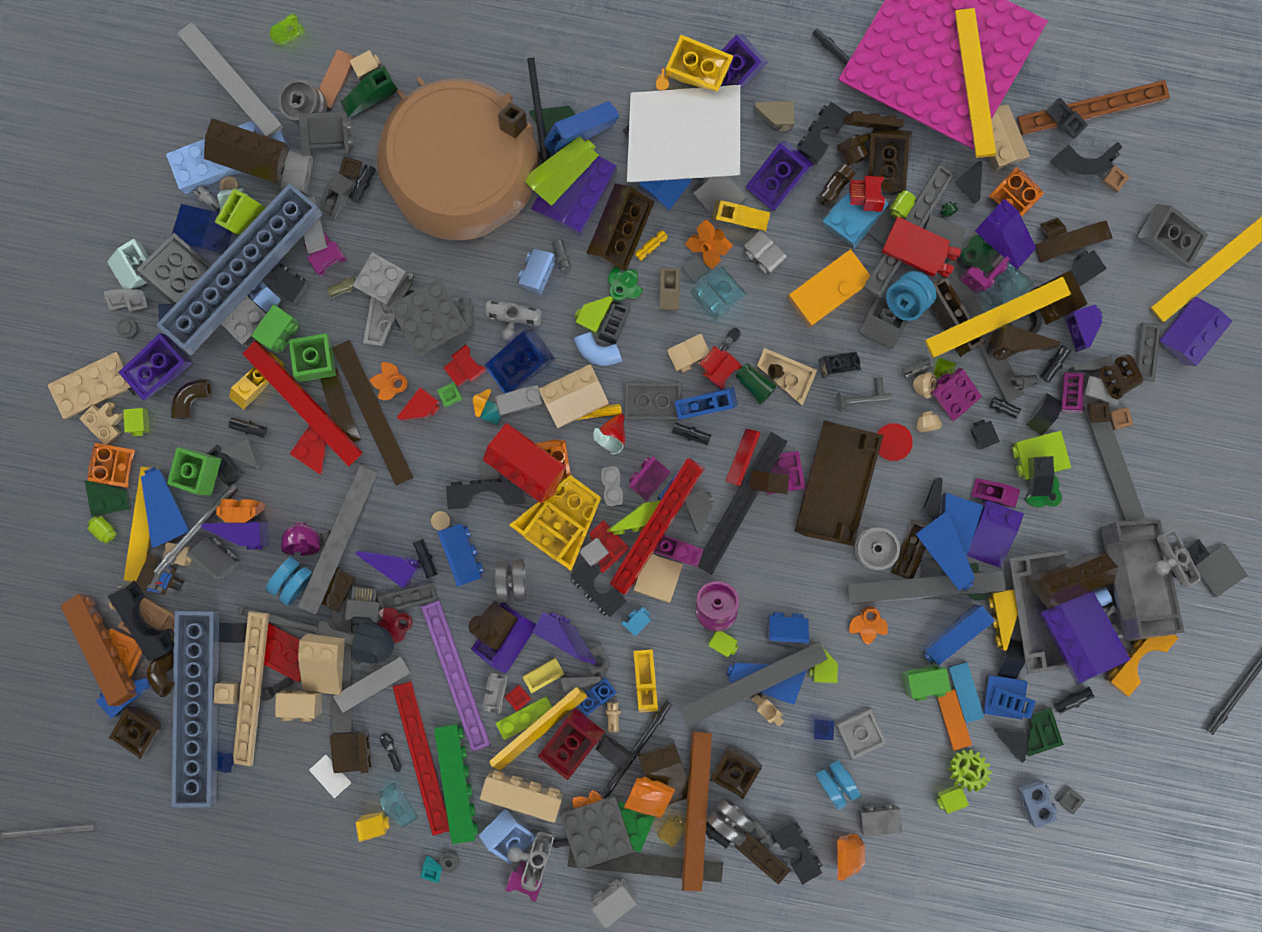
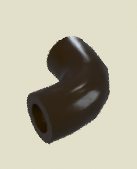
[171,379,212,419]
[147,650,175,698]

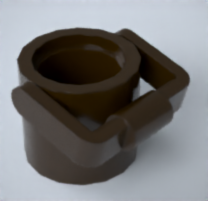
[837,133,871,167]

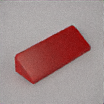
[726,429,761,486]

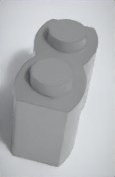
[279,151,313,195]
[744,230,787,275]
[601,466,623,507]

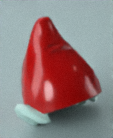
[593,414,626,455]

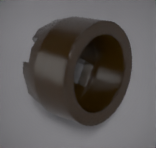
[768,364,784,379]

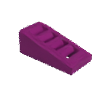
[1062,372,1084,413]

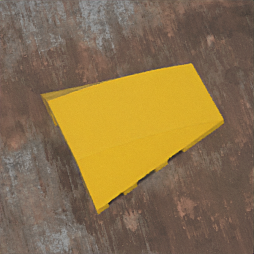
[509,475,601,571]

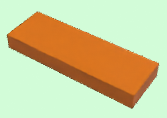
[936,689,972,751]

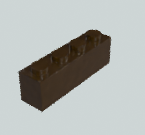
[930,277,985,357]

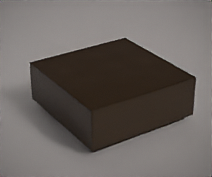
[339,156,363,180]
[1040,217,1067,239]
[1088,402,1110,423]

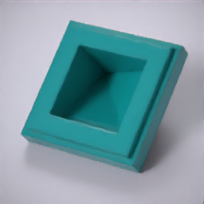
[480,401,502,425]
[420,856,443,883]

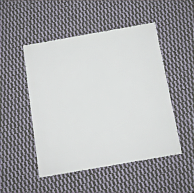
[627,85,740,182]

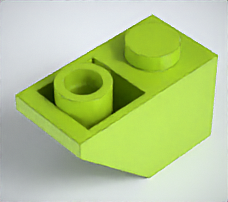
[809,642,838,683]

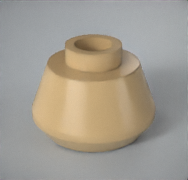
[913,372,937,398]
[916,411,943,432]

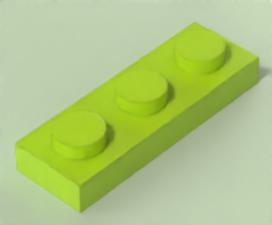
[495,696,553,740]

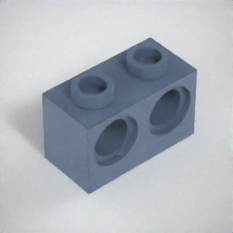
[1018,780,1058,828]

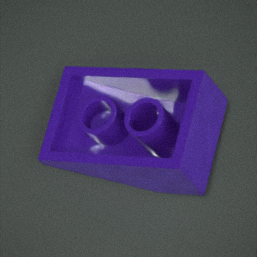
[721,34,768,89]
[746,140,814,211]
[975,199,1036,269]
[118,333,193,401]
[967,501,1024,568]
[201,522,269,550]
[355,551,421,588]
[532,612,596,665]

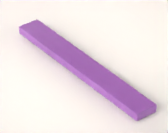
[421,600,491,752]

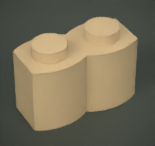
[667,334,710,373]

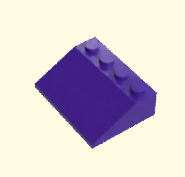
[531,156,617,236]
[1040,591,1131,685]

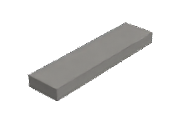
[333,656,410,713]

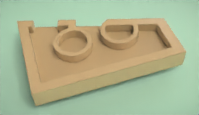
[757,348,817,406]

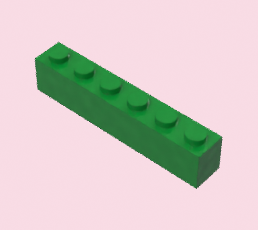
[434,723,479,844]

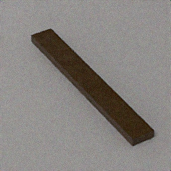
[332,340,414,486]

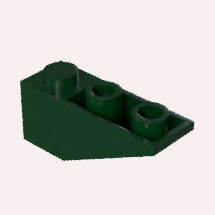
[341,66,398,118]

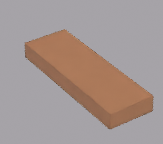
[319,49,355,110]

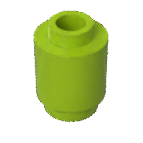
[889,190,916,219]
[87,516,117,544]

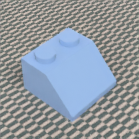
[517,249,556,295]
[479,808,536,864]

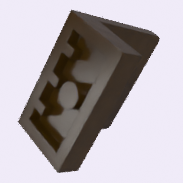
[1029,270,1088,325]
[330,731,372,773]

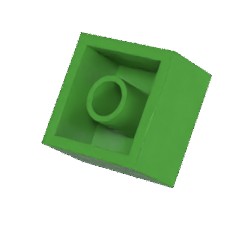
[251,304,301,353]
[289,333,336,382]
[167,447,221,496]
[902,665,951,701]

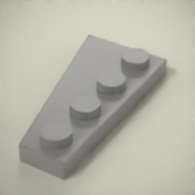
[363,273,415,347]

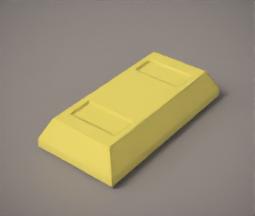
[522,658,565,694]

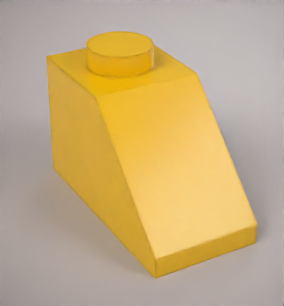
[356,812,390,842]

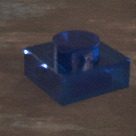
[813,719,834,740]
[217,751,234,773]

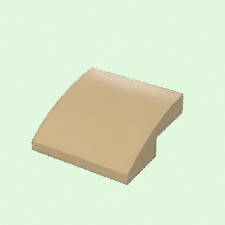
[634,554,683,604]

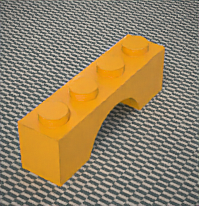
[1106,635,1178,697]

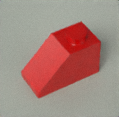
[396,387,441,421]

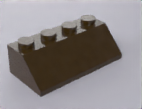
[204,118,290,184]
[586,183,655,271]
[1027,553,1118,609]

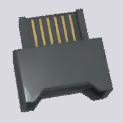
[343,586,380,622]

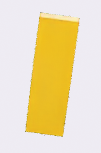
[634,649,658,713]

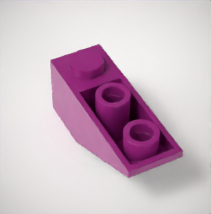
[654,535,704,567]

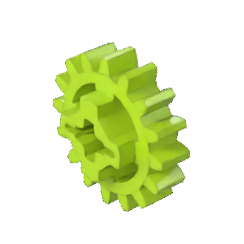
[948,749,992,792]

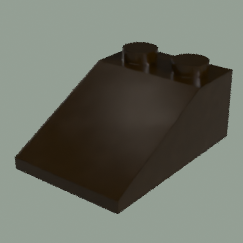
[868,129,912,192]
[987,324,1061,360]
[638,741,689,805]

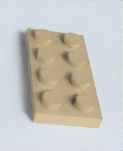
[48,352,131,420]

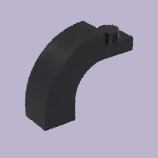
[1050,142,1123,179]

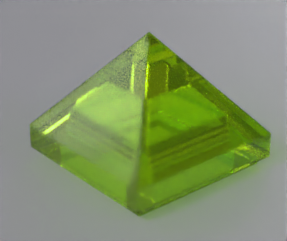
[933,358,957,378]

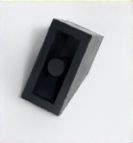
[1072,250,1107,287]
[1028,456,1055,497]

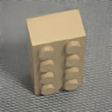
[480,770,563,823]

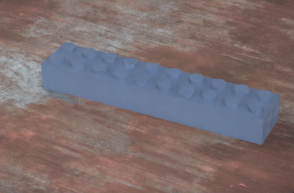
[156,183,323,356]
[171,610,220,807]

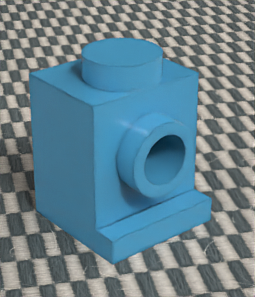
[621,606,651,636]

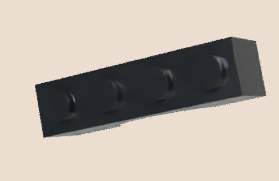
[271,263,309,305]
[446,478,526,509]
[107,580,174,662]

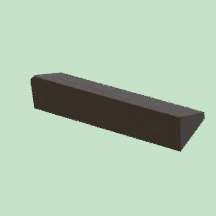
[891,519,927,579]

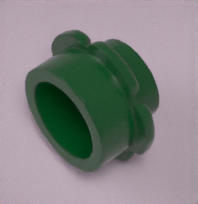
[940,201,959,218]

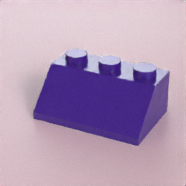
[1159,297,1233,366]
[471,602,536,674]

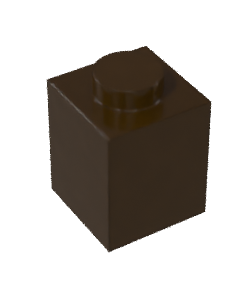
[498,102,528,139]

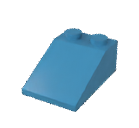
[823,192,890,249]

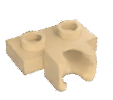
[79,402,124,445]
[750,693,784,726]

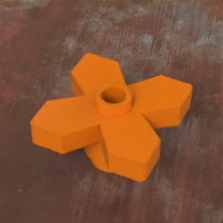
[685,219,733,270]

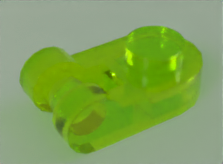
[269,13,305,45]

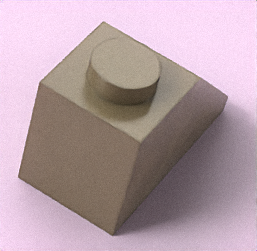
[754,101,794,132]
[659,268,680,310]

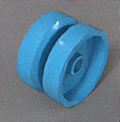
[886,271,937,321]
[265,557,313,606]
[815,760,862,811]

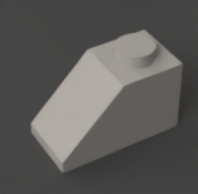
[494,385,542,416]

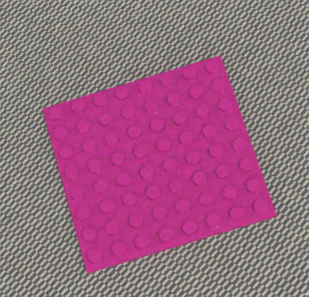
[838,0,1048,150]

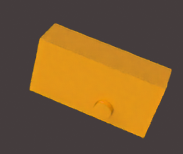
[787,249,870,328]

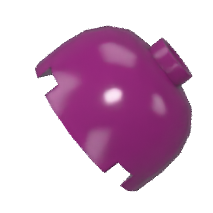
[281,522,320,556]

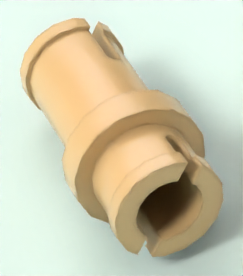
[605,701,621,732]

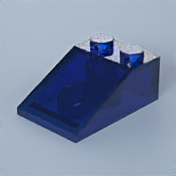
[171,204,232,255]
[485,328,556,394]

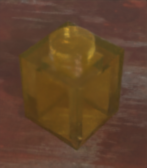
[657,814,686,848]

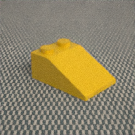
[665,35,734,92]

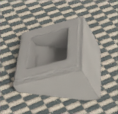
[579,538,609,566]

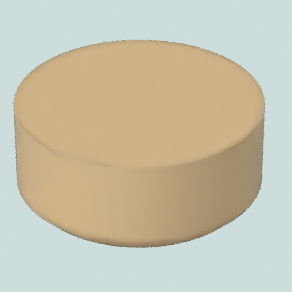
[219,176,240,190]
[431,511,451,530]

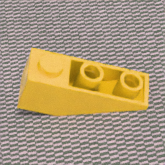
[711,200,770,231]
[229,352,285,410]
[987,589,1018,651]

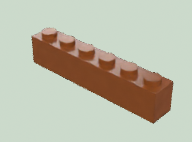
[60,593,138,707]

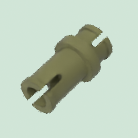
[327,276,356,299]

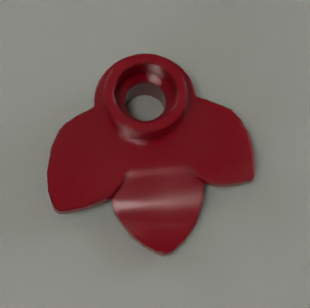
[378,607,413,644]

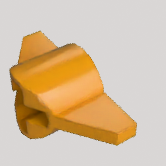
[656,68,669,91]
[473,389,492,418]

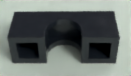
[797,102,850,165]
[570,561,627,617]
[771,819,823,885]

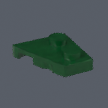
[1026,707,1064,757]

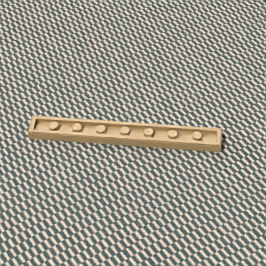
[232,611,269,766]

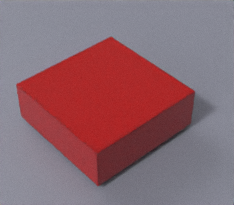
[504,684,532,712]

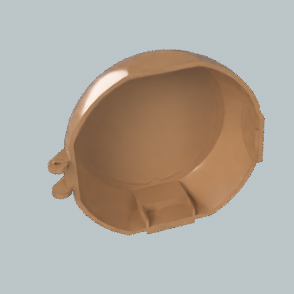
[377,77,539,240]

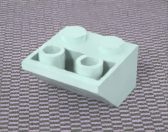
[107,239,149,290]

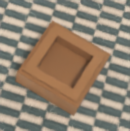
[1101,165,1130,193]
[1110,407,1133,430]

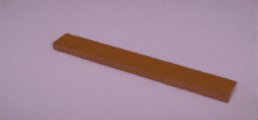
[1017,80,1170,136]
[681,732,712,892]

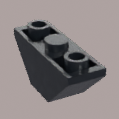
[818,352,861,378]

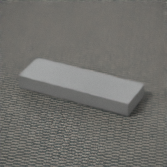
[304,196,328,254]

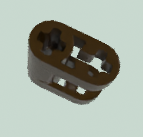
[816,164,855,208]
[1099,354,1143,400]

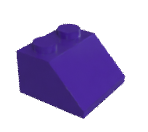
[1064,304,1103,352]

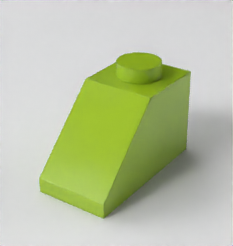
[574,296,613,334]

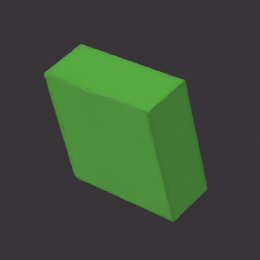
[437,382,463,408]

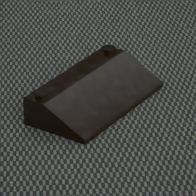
[795,420,883,546]

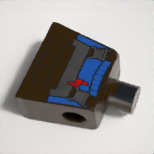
[136,553,184,595]

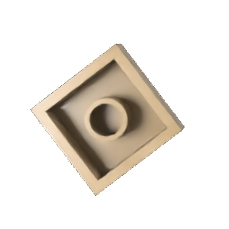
[275,690,323,722]

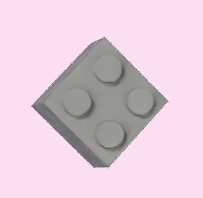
[353,252,409,308]
[221,295,267,347]
[591,877,637,928]

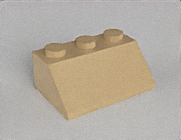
[988,105,1030,172]
[539,364,609,429]

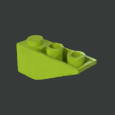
[607,500,661,535]

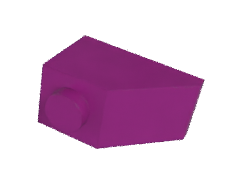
[971,478,1020,508]

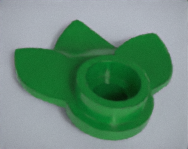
[608,267,643,301]
[1025,476,1062,508]

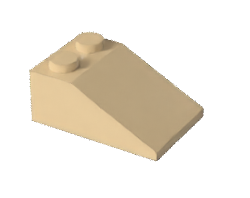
[298,634,345,695]

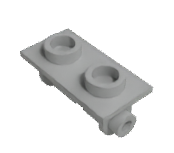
[482,672,508,714]

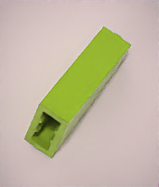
[525,136,599,206]

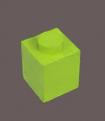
[123,408,150,437]
[708,631,739,657]
[936,785,969,814]

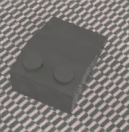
[1138,204,1208,268]

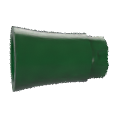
[735,363,778,405]

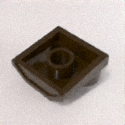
[468,600,517,651]
[109,706,161,759]
[709,747,762,799]

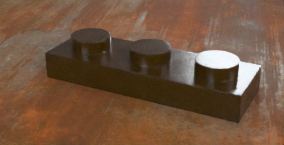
[844,111,904,130]
[734,831,791,885]

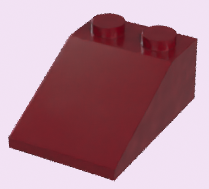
[538,708,605,781]

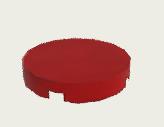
[877,423,913,461]

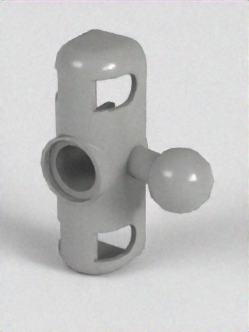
[485,300,542,343]
[1154,530,1200,587]
[507,831,554,891]

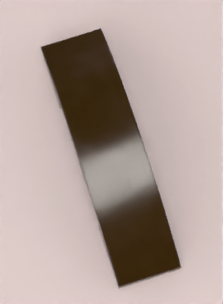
[1035,220,1113,263]
[320,368,362,442]

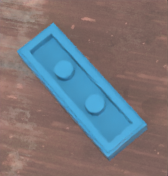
[948,662,984,723]

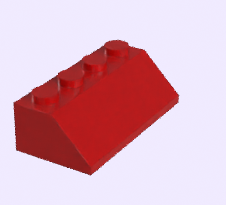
[482,423,566,503]

